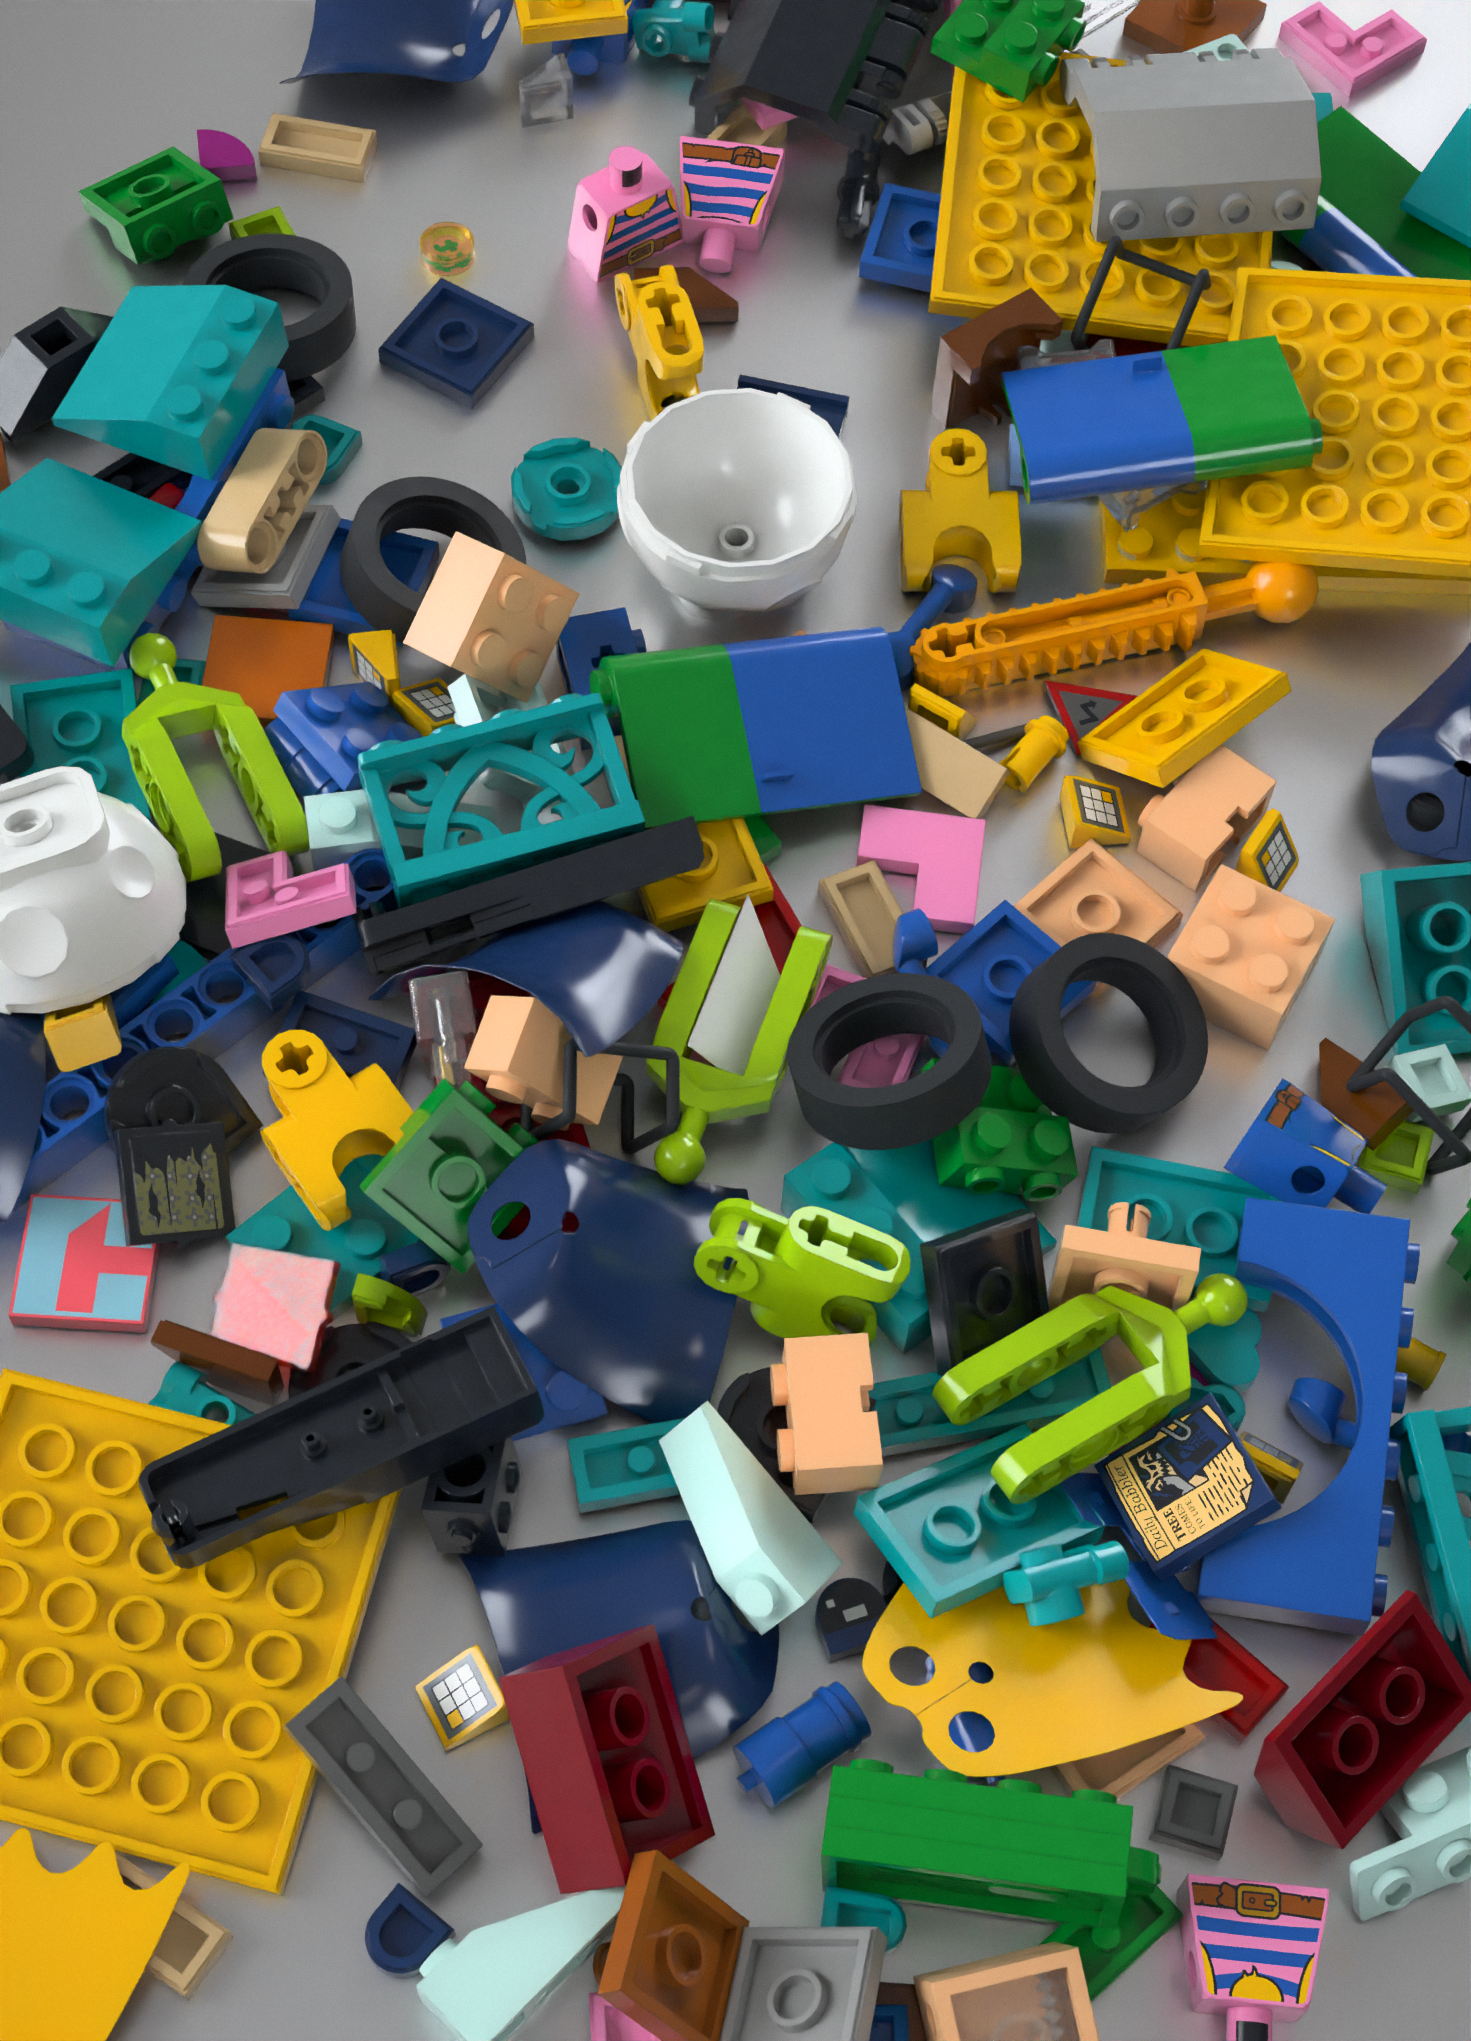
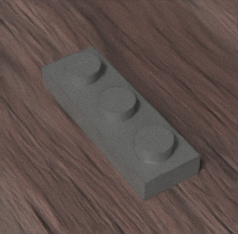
[282,1676,483,1897]

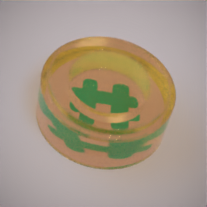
[419,222,475,276]

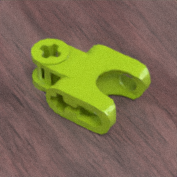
[694,1198,910,1348]

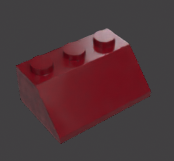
[1253,1590,1471,1850]
[498,1624,715,1894]

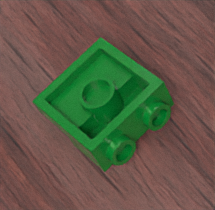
[930,0,1087,103]
[78,147,234,265]
[921,1058,1079,1201]
[359,1078,540,1275]

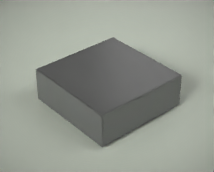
[1149,1764,1238,1861]

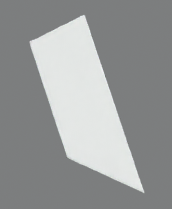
[687,894,780,1076]

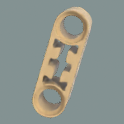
[197,428,327,574]

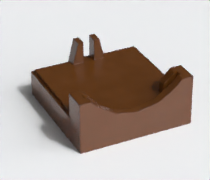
[930,288,1063,429]

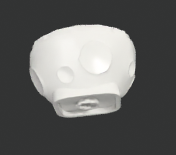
[617,388,858,621]
[0,766,186,1015]

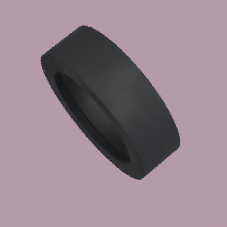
[183,234,356,382]
[340,476,526,647]
[1009,933,1208,1134]
[787,973,992,1150]

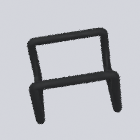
[1070,235,1211,360]
[1346,996,1471,1175]
[521,1038,680,1155]

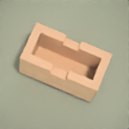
[1136,744,1277,893]
[464,995,623,1130]
[770,1333,883,1495]

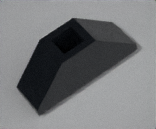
[0,306,114,443]

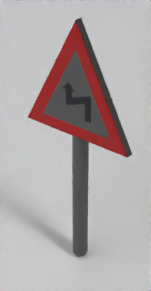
[963,680,1138,759]

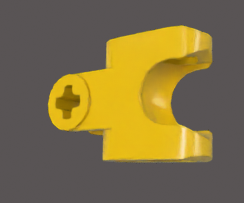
[615,264,704,421]
[898,428,1022,593]
[261,1030,414,1231]

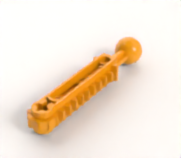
[909,561,1319,698]

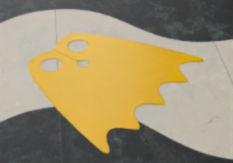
[862,1579,1243,1777]
[0,1828,190,2041]

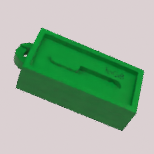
[821,1759,1162,1930]

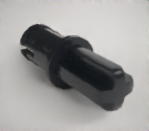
[836,148,882,239]

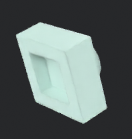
[1384,1044,1471,1123]

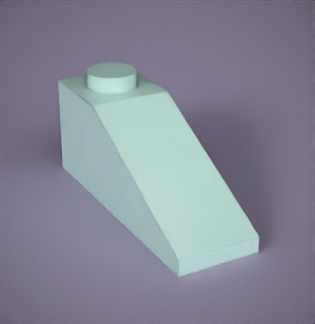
[304,789,496,871]
[659,1400,843,1636]
[416,1886,626,2041]

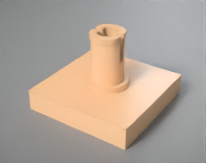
[1047,1202,1201,1312]

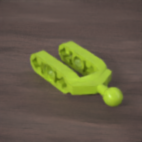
[122,633,310,882]
[646,898,833,1185]
[932,1273,1248,1505]

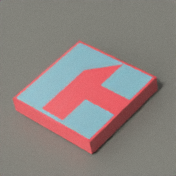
[8,1194,161,1333]

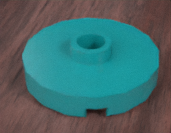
[511,437,622,541]

